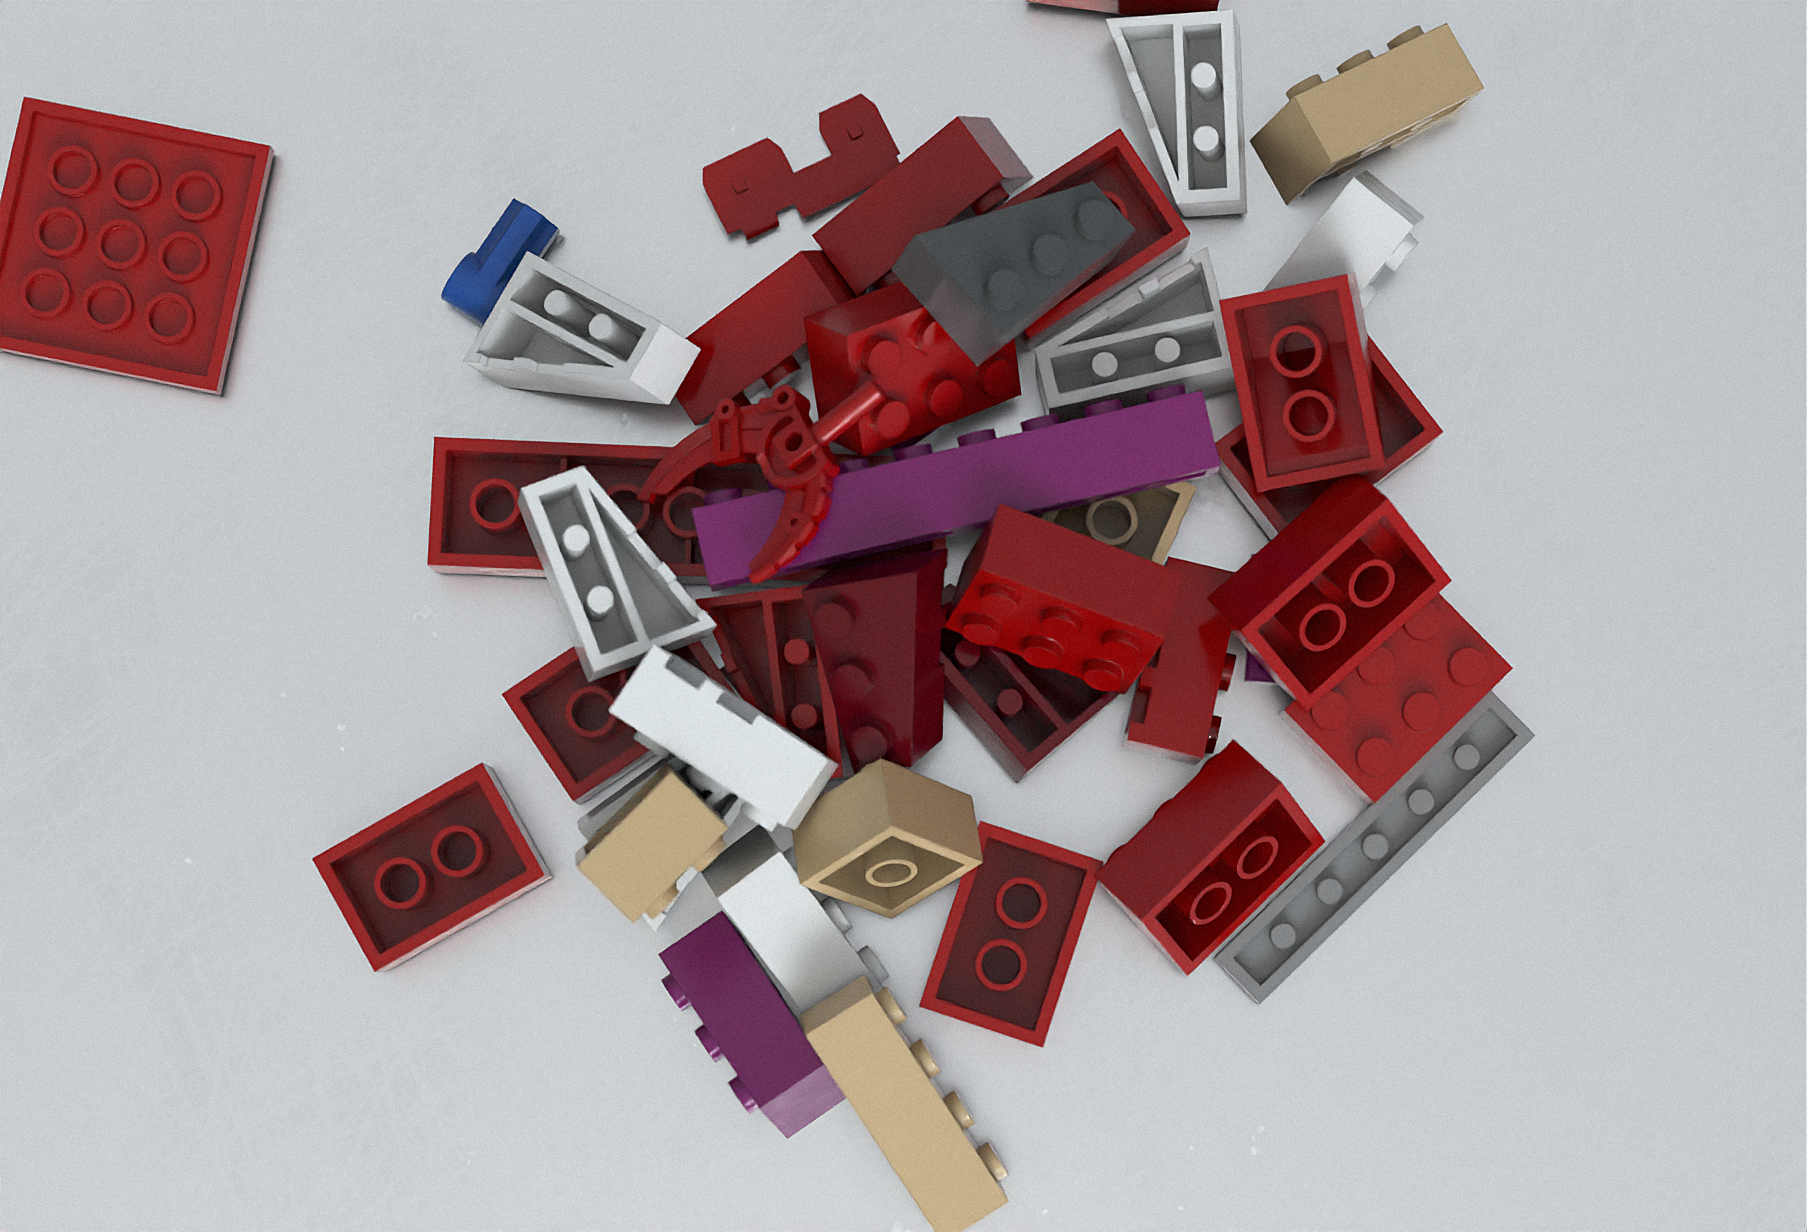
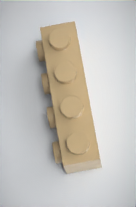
[799,974,1009,1232]

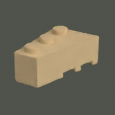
[1249,23,1484,206]

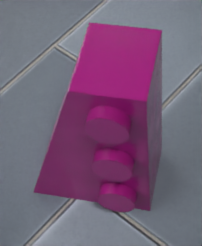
[658,911,846,1139]

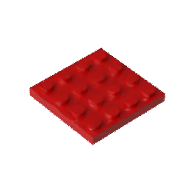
[0,97,274,395]

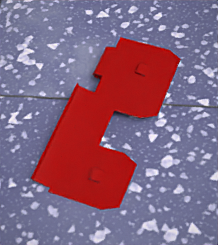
[702,93,900,240]

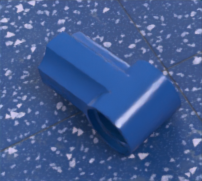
[441,198,560,326]

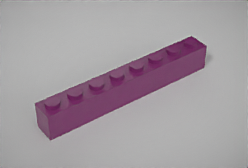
[692,384,1221,592]

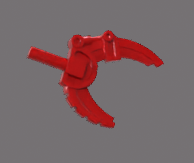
[636,378,887,584]

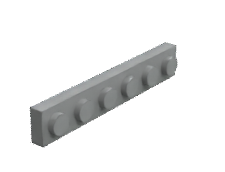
[1214,690,1536,1004]

